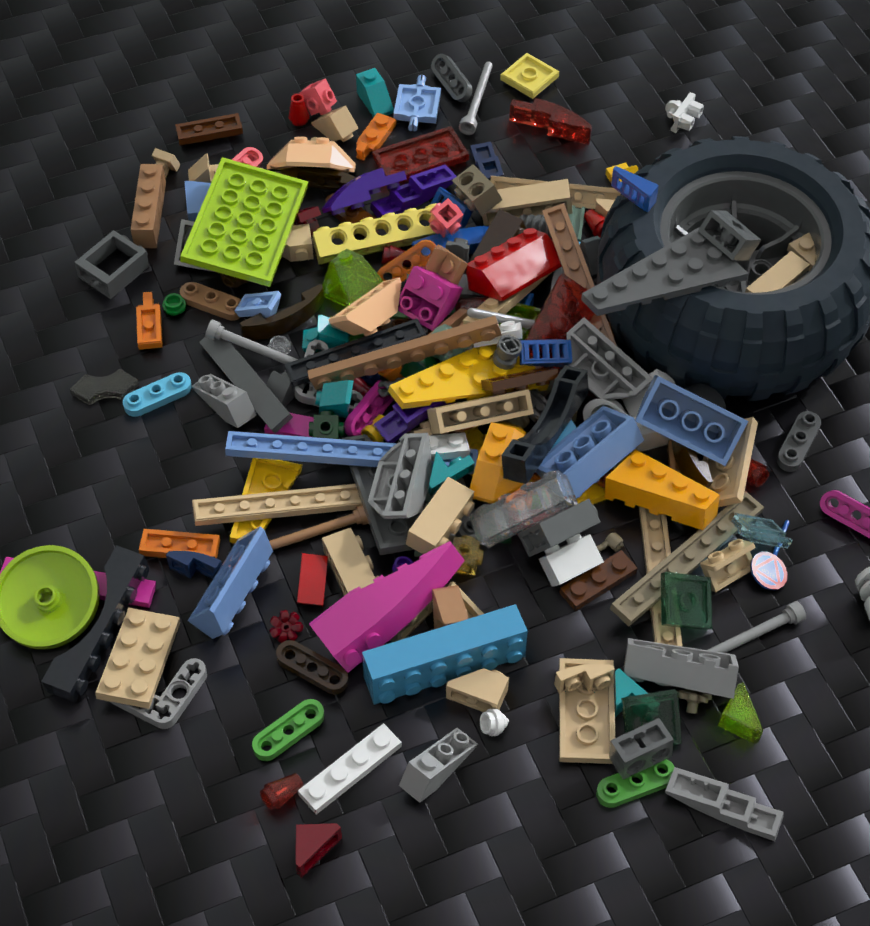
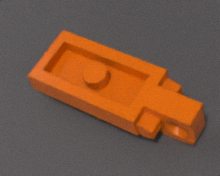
[356,112,396,161]
[136,292,162,350]

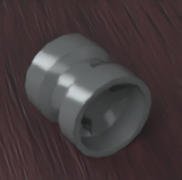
[492,335,522,370]

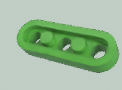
[252,699,324,761]
[596,759,675,808]

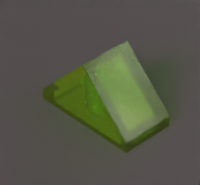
[718,682,763,744]

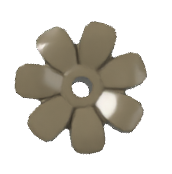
[677,689,712,714]

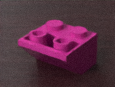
[398,266,463,330]

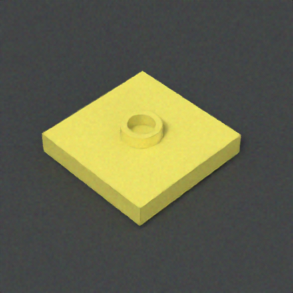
[500,53,559,99]

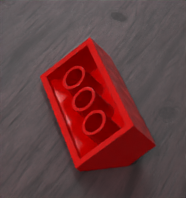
[466,228,562,301]

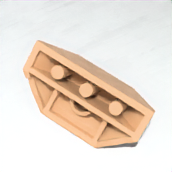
[267,137,356,173]
[328,277,401,336]

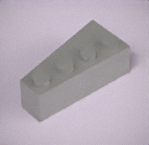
[623,638,739,699]

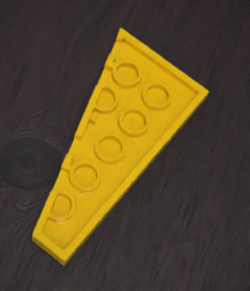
[388,344,549,409]

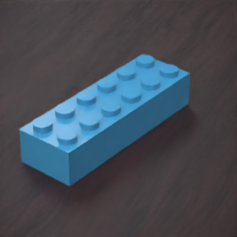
[362,604,528,705]

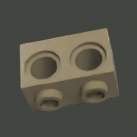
[452,165,502,216]

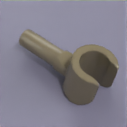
[596,533,624,552]

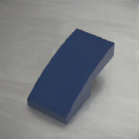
[469,141,504,180]
[166,551,222,579]

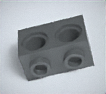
[609,718,674,780]

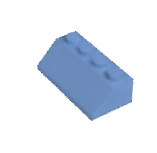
[635,375,748,466]
[536,406,644,502]
[188,527,273,639]

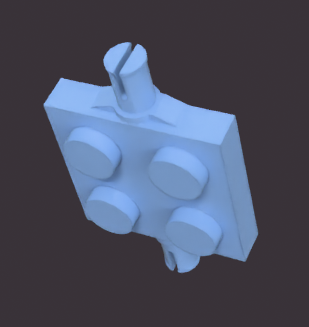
[394,75,441,132]

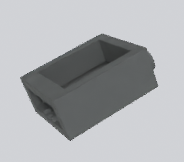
[74,230,149,299]
[518,499,601,557]

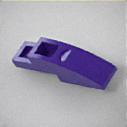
[322,168,407,215]
[374,399,460,443]

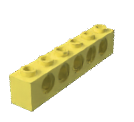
[312,203,447,265]

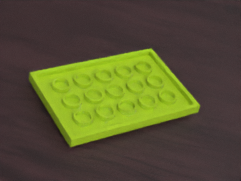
[180,157,308,287]

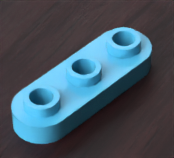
[123,372,192,417]

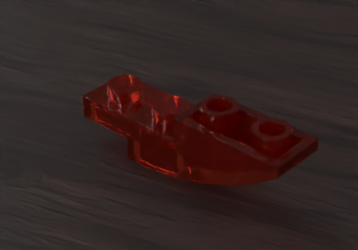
[509,98,592,144]

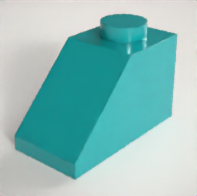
[356,68,394,117]
[315,380,354,418]

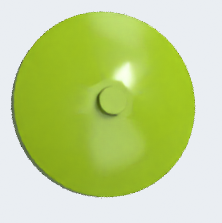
[0,545,100,649]

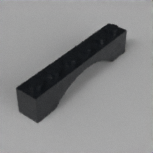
[501,365,589,485]
[41,545,149,703]

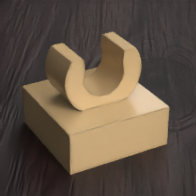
[152,148,181,177]

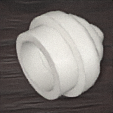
[480,708,509,736]

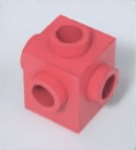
[300,78,337,116]
[428,198,464,238]

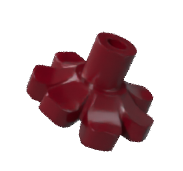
[269,610,303,643]

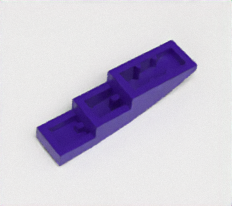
[370,164,457,218]

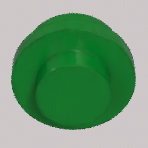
[162,293,186,315]

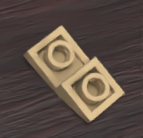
[554,664,615,693]

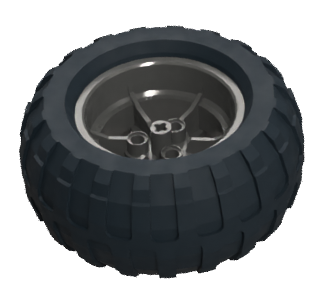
[597,136,870,401]

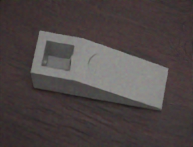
[191,374,257,428]
[399,728,478,803]

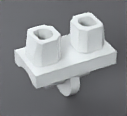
[665,92,704,133]

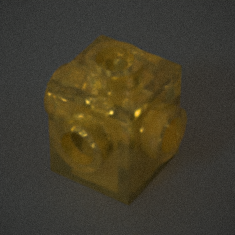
[453,535,484,575]

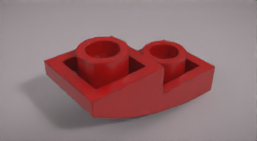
[296,553,328,606]

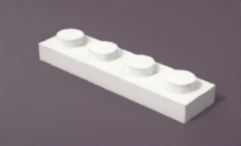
[298,723,402,815]

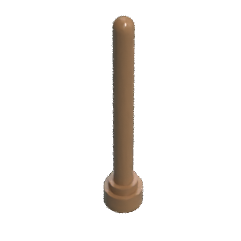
[269,505,369,550]

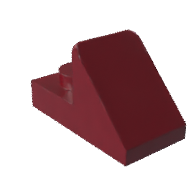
[293,206,321,236]

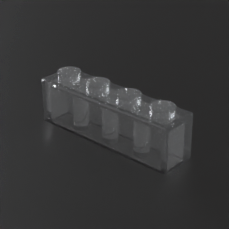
[469,471,578,548]

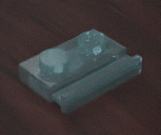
[731,513,793,548]

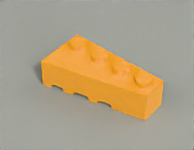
[605,449,720,530]

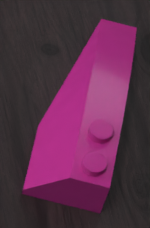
[309,541,465,673]

